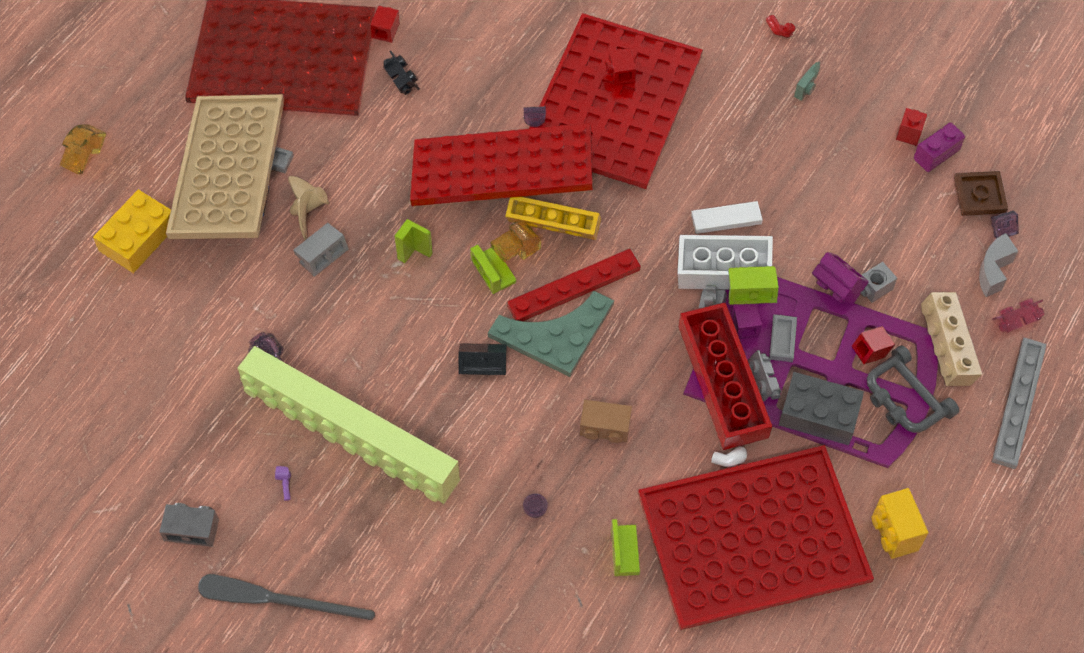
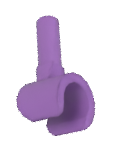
[275,466,291,501]

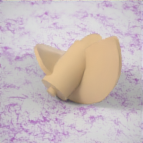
[288,176,329,240]

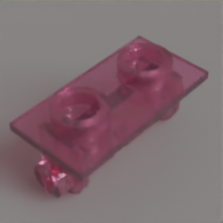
[992,298,1044,333]

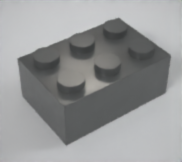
[779,372,864,445]

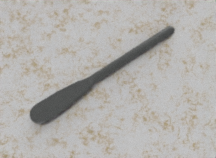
[198,574,375,620]

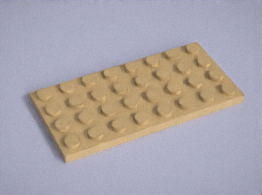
[166,94,284,239]

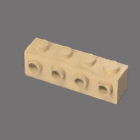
[921,292,982,386]

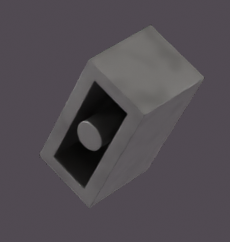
[159,503,219,547]

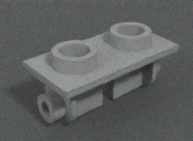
[748,350,781,402]

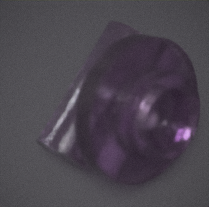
[523,106,546,127]

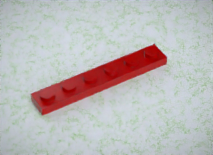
[507,248,641,321]

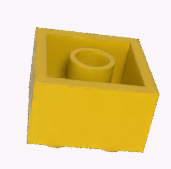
[872,488,929,559]

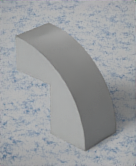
[979,233,1018,297]

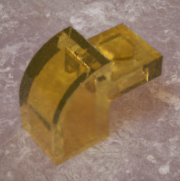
[60,124,107,174]
[490,221,541,262]

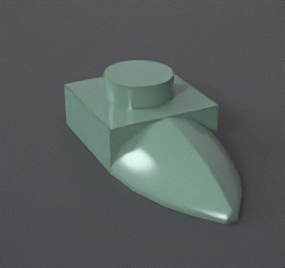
[794,62,820,101]

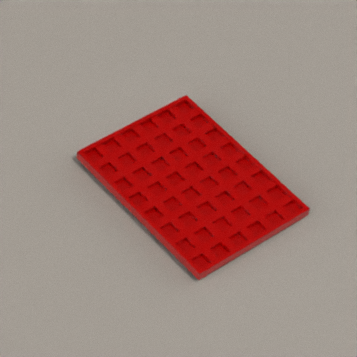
[529,13,703,190]

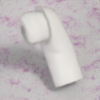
[711,446,747,468]

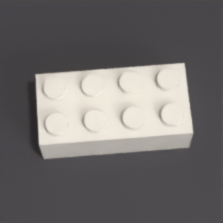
[678,235,773,290]

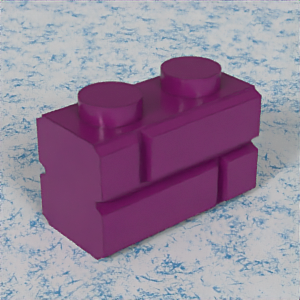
[914,122,965,172]
[812,252,869,303]

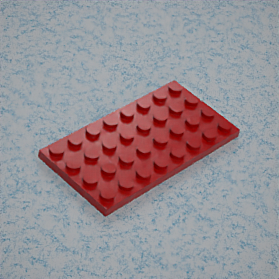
[410,123,593,206]

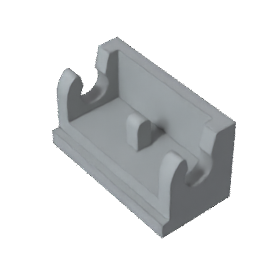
[293,223,349,277]

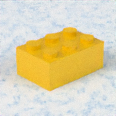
[93,189,171,274]

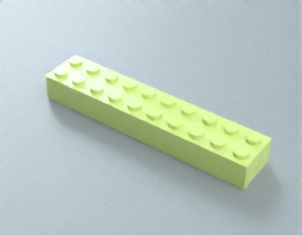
[238,346,460,504]

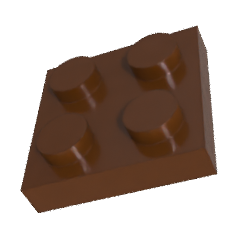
[954,171,1008,216]

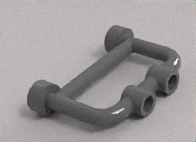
[867,345,959,433]

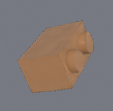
[579,399,632,443]

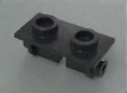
[383,51,420,95]

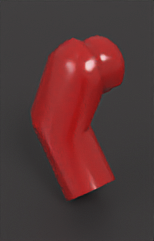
[765,15,796,38]

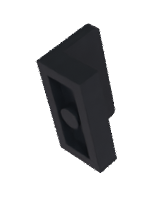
[458,343,507,375]

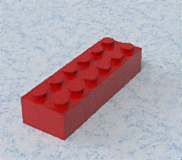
[678,302,772,450]

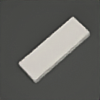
[691,201,763,234]

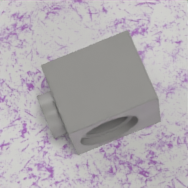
[860,262,897,303]

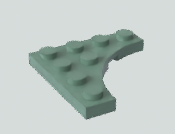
[488,291,614,377]

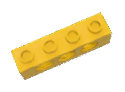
[505,197,601,240]

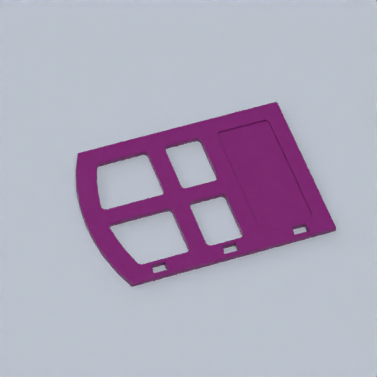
[683,277,938,468]

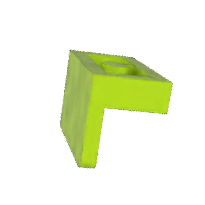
[394,219,433,263]
[470,245,516,294]
[728,266,779,305]
[611,519,640,576]

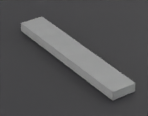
[992,338,1047,469]

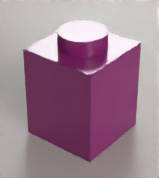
[731,304,762,339]

